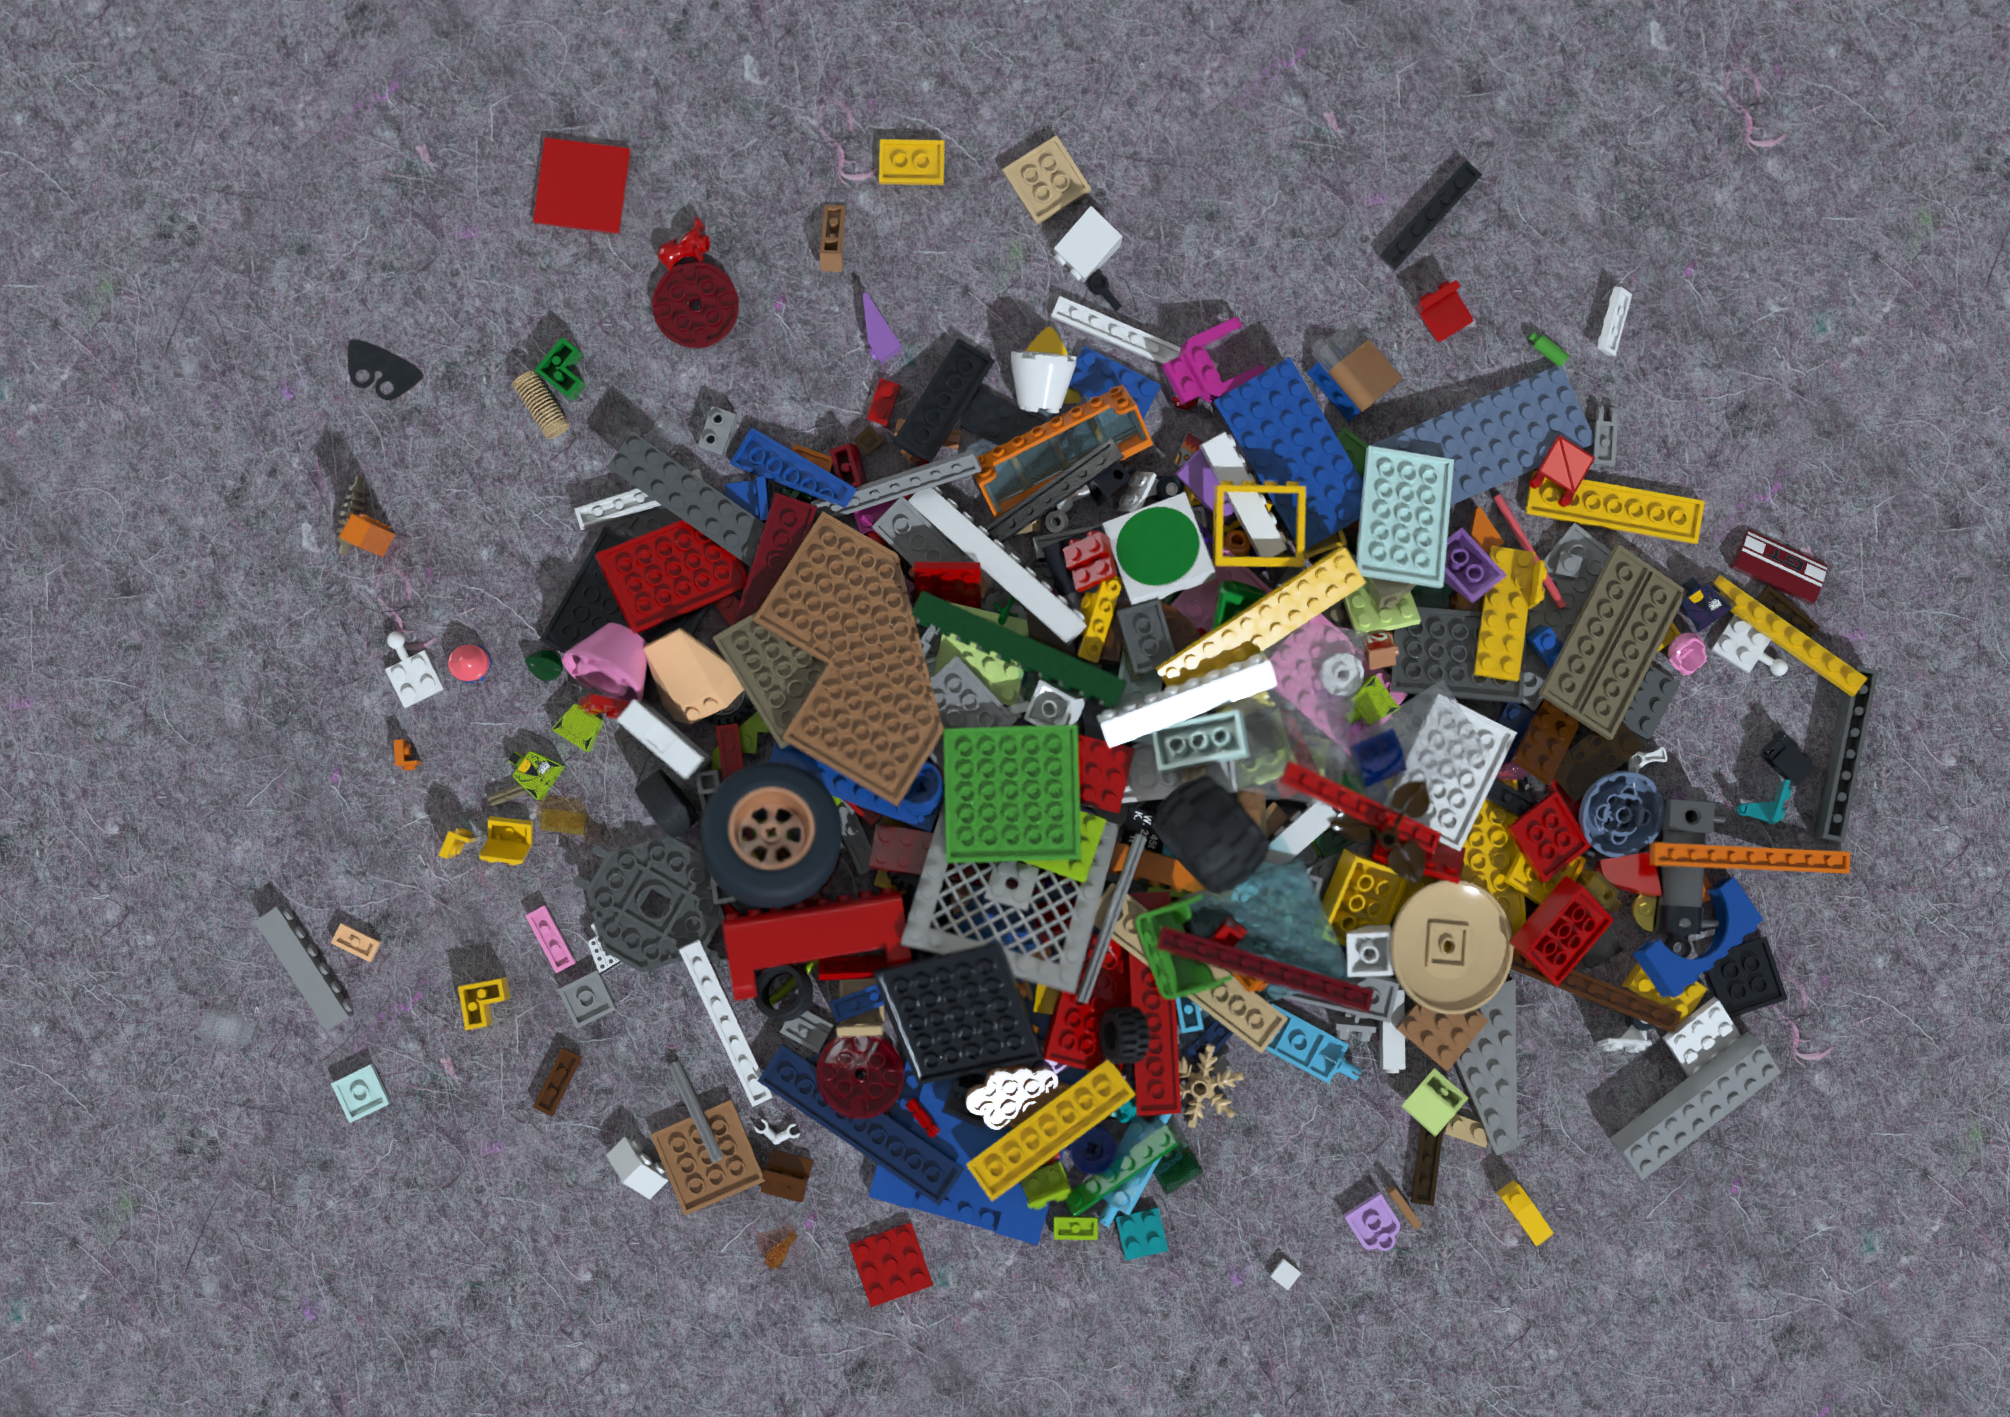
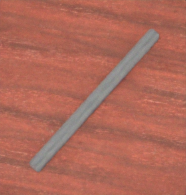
[1076,834,1146,1003]

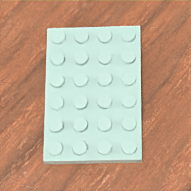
[1355,446,1454,588]

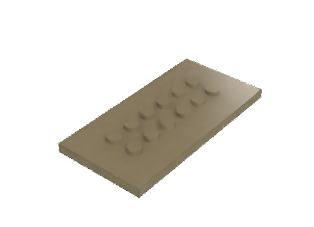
[1538,545,1687,740]

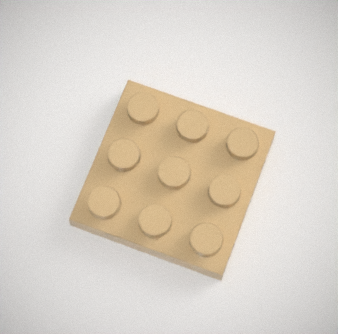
[1002,135,1091,225]

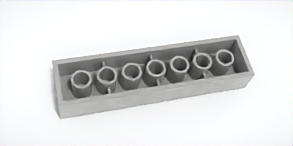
[1610,1032,1781,1180]

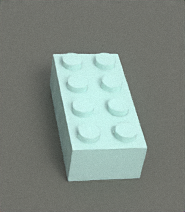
[1152,710,1250,774]

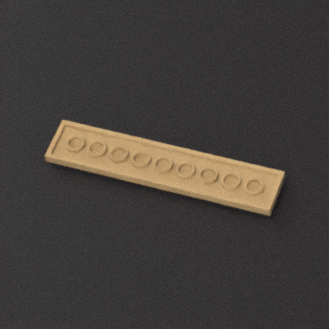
[1093,883,1288,1054]

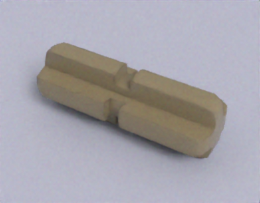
[488,783,526,806]

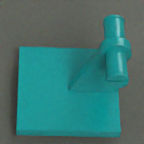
[1737,779,1792,825]

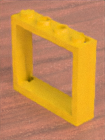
[1212,481,1306,567]

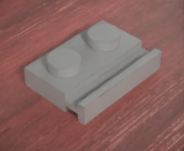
[780,1010,834,1053]

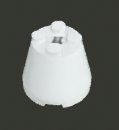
[1011,351,1077,413]

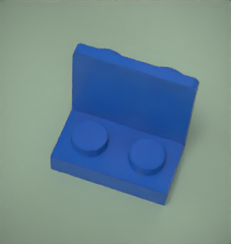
[724,476,770,523]

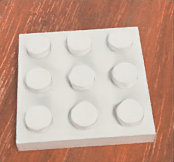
[1662,997,1741,1077]

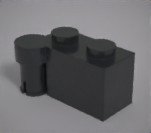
[1760,730,1816,786]

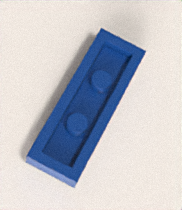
[1307,358,1361,422]

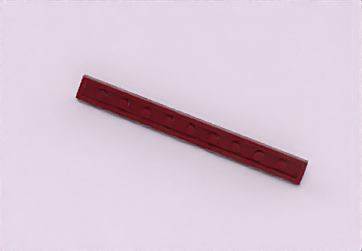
[1156,926,1374,1013]

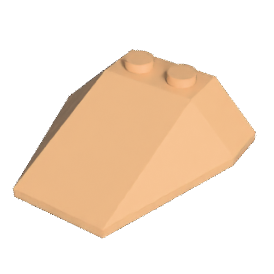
[643,628,744,725]

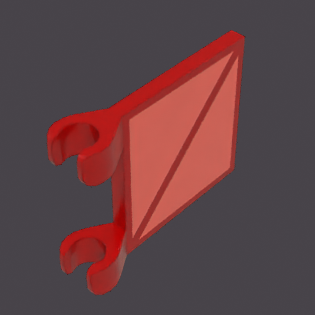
[1529,435,1595,507]

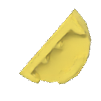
[1632,895,1657,932]

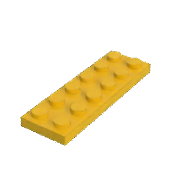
[1473,546,1535,682]

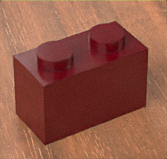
[829,443,868,487]

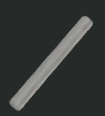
[669,1061,723,1162]

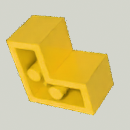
[458,977,511,1030]

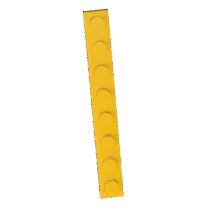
[1713,575,1867,697]

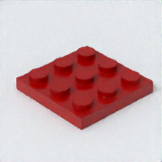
[914,562,981,609]
[1078,734,1135,813]
[1506,791,1591,883]
[849,1221,933,1307]

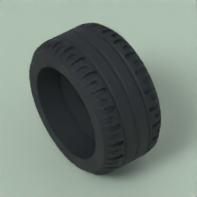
[754,963,814,1021]

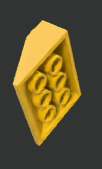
[1311,849,1409,946]

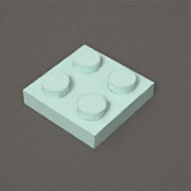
[331,1064,391,1123]

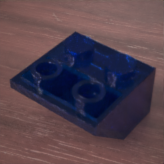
[1348,728,1407,787]

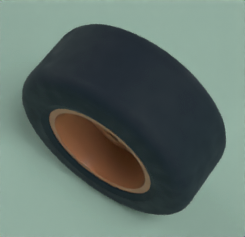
[700,762,842,908]

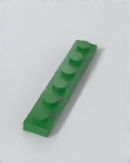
[1065,1124,1180,1216]

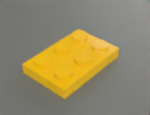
[879,139,945,185]

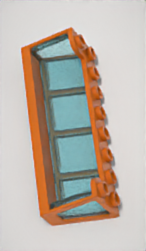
[973,384,1153,519]

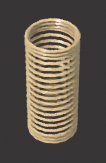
[512,370,570,439]

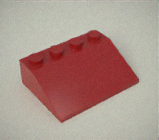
[1509,875,1614,987]

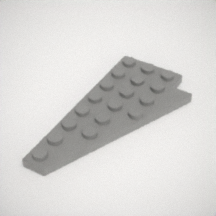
[1456,979,1517,1156]

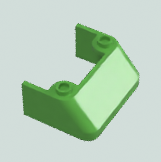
[1135,894,1232,1000]

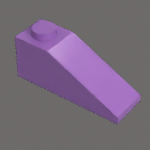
[863,292,902,364]

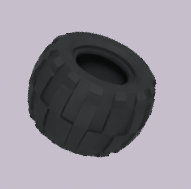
[1152,775,1269,894]

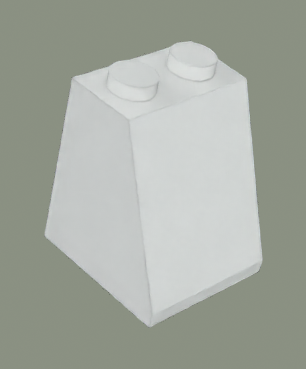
[1054,206,1122,283]

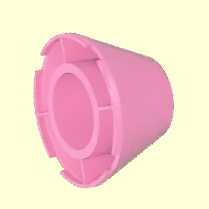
[562,623,647,702]

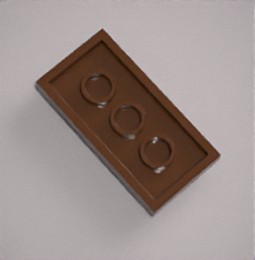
[1512,698,1581,785]

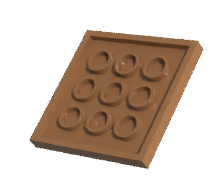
[650,1099,766,1216]

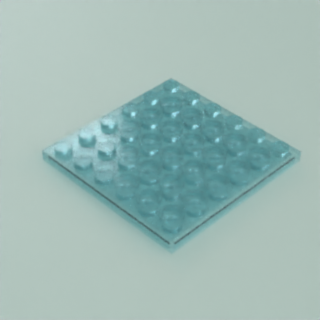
[1177,858,1349,1002]

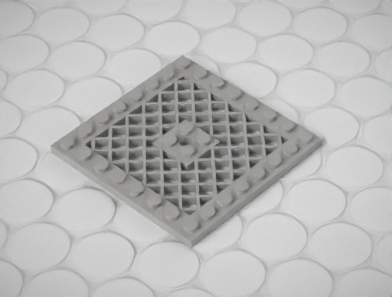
[901,799,1120,994]

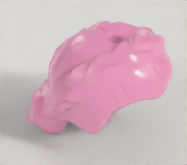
[1667,633,1707,676]

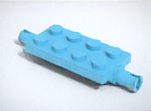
[1265,1003,1362,1084]
[1098,1114,1171,1227]

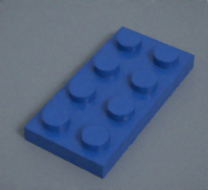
[1069,346,1161,421]

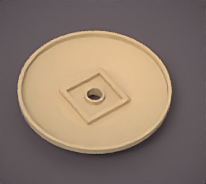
[1390,880,1513,1014]

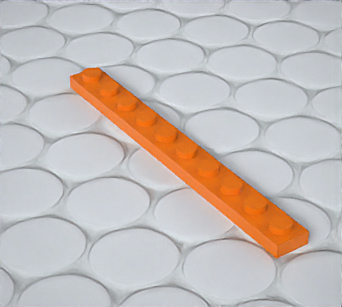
[1650,842,1851,874]

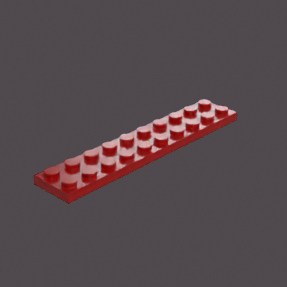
[1127,891,1181,1116]

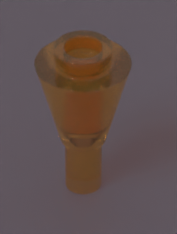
[763,1232,798,1270]

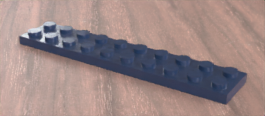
[758,1044,965,1206]

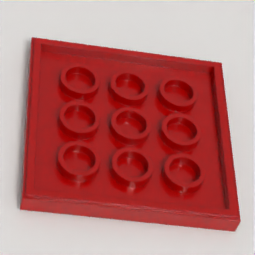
[533,137,631,235]

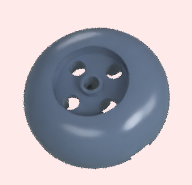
[1579,771,1665,858]

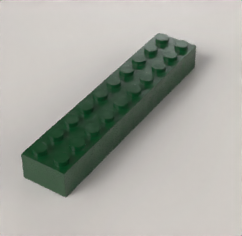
[911,591,1128,709]

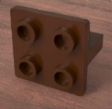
[760,1149,813,1203]

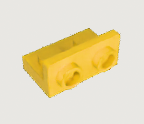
[438,827,477,859]

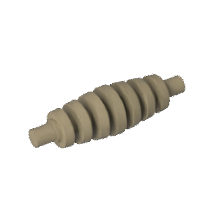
[336,476,366,556]

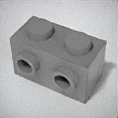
[696,406,739,458]

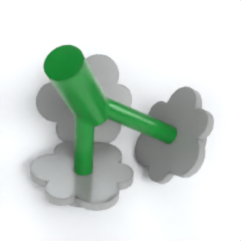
[983,589,1027,625]

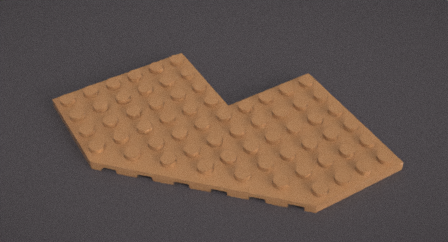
[753,512,944,807]

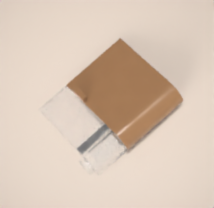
[1311,320,1403,412]

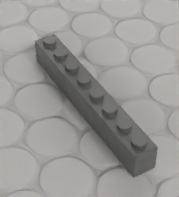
[1814,666,1879,842]

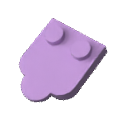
[1343,1191,1400,1251]

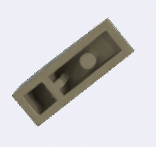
[1368,577,1416,609]

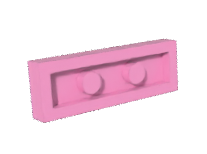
[525,905,577,973]

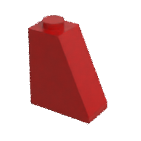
[1594,852,1662,898]

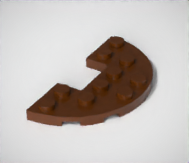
[1076,600,1201,662]

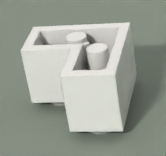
[606,1137,668,1200]

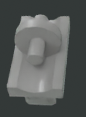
[1334,1012,1376,1042]

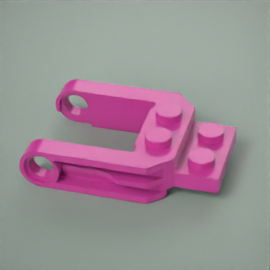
[1161,316,1267,404]

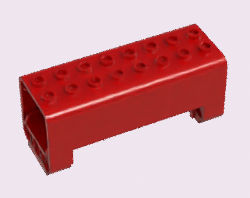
[722,887,911,1001]

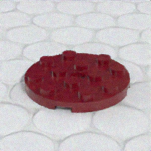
[652,262,739,349]
[816,1035,904,1119]

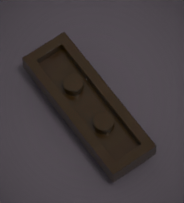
[1755,585,1820,638]

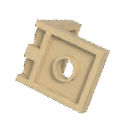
[837,978,885,1036]

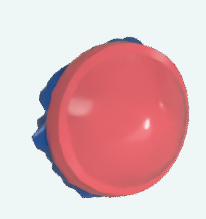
[448,644,492,684]

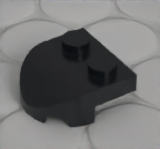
[941,1075,986,1129]

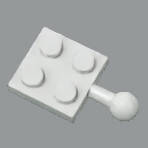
[1710,614,1788,676]
[385,631,445,708]

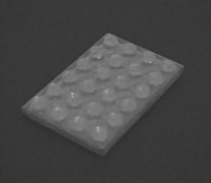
[1330,680,1490,813]

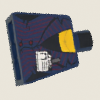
[1682,577,1737,633]

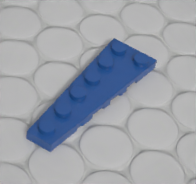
[729,427,857,508]

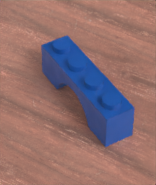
[1526,624,1563,670]

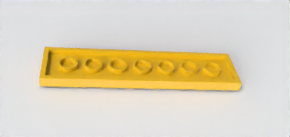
[1524,470,1705,544]
[966,1061,1136,1201]

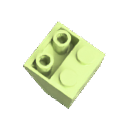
[1401,1068,1469,1136]

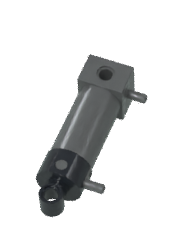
[1656,799,1726,958]

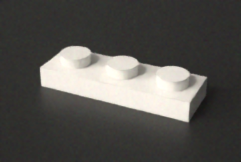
[1597,287,1632,356]

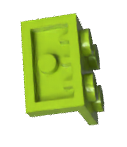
[1021,1160,1071,1210]

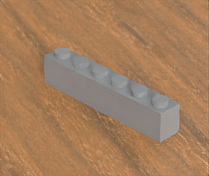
[255,906,355,1031]

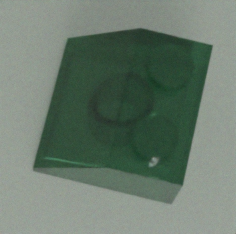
[1153,1142,1204,1196]

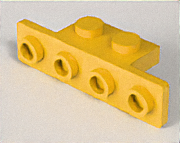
[1078,576,1123,663]

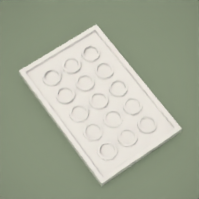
[1383,693,1517,851]

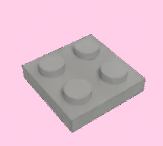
[557,970,617,1029]

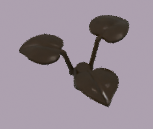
[1330,781,1430,883]

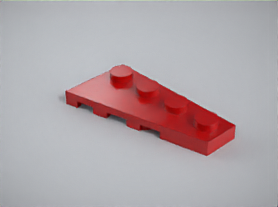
[1371,839,1466,884]

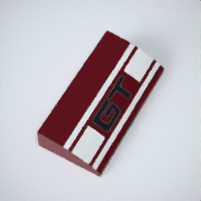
[1730,529,1828,605]

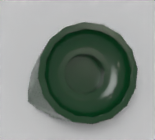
[525,650,563,682]

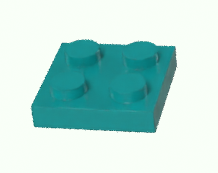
[1115,1206,1168,1261]

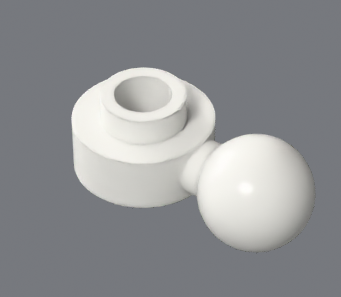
[1045,496,1073,533]

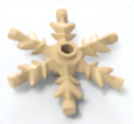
[1179,1043,1244,1128]

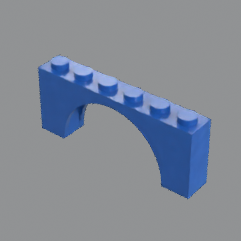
[1632,876,1763,998]

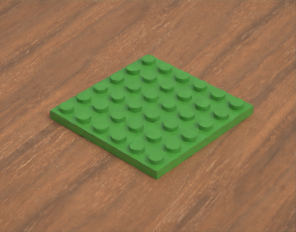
[944,725,1081,863]

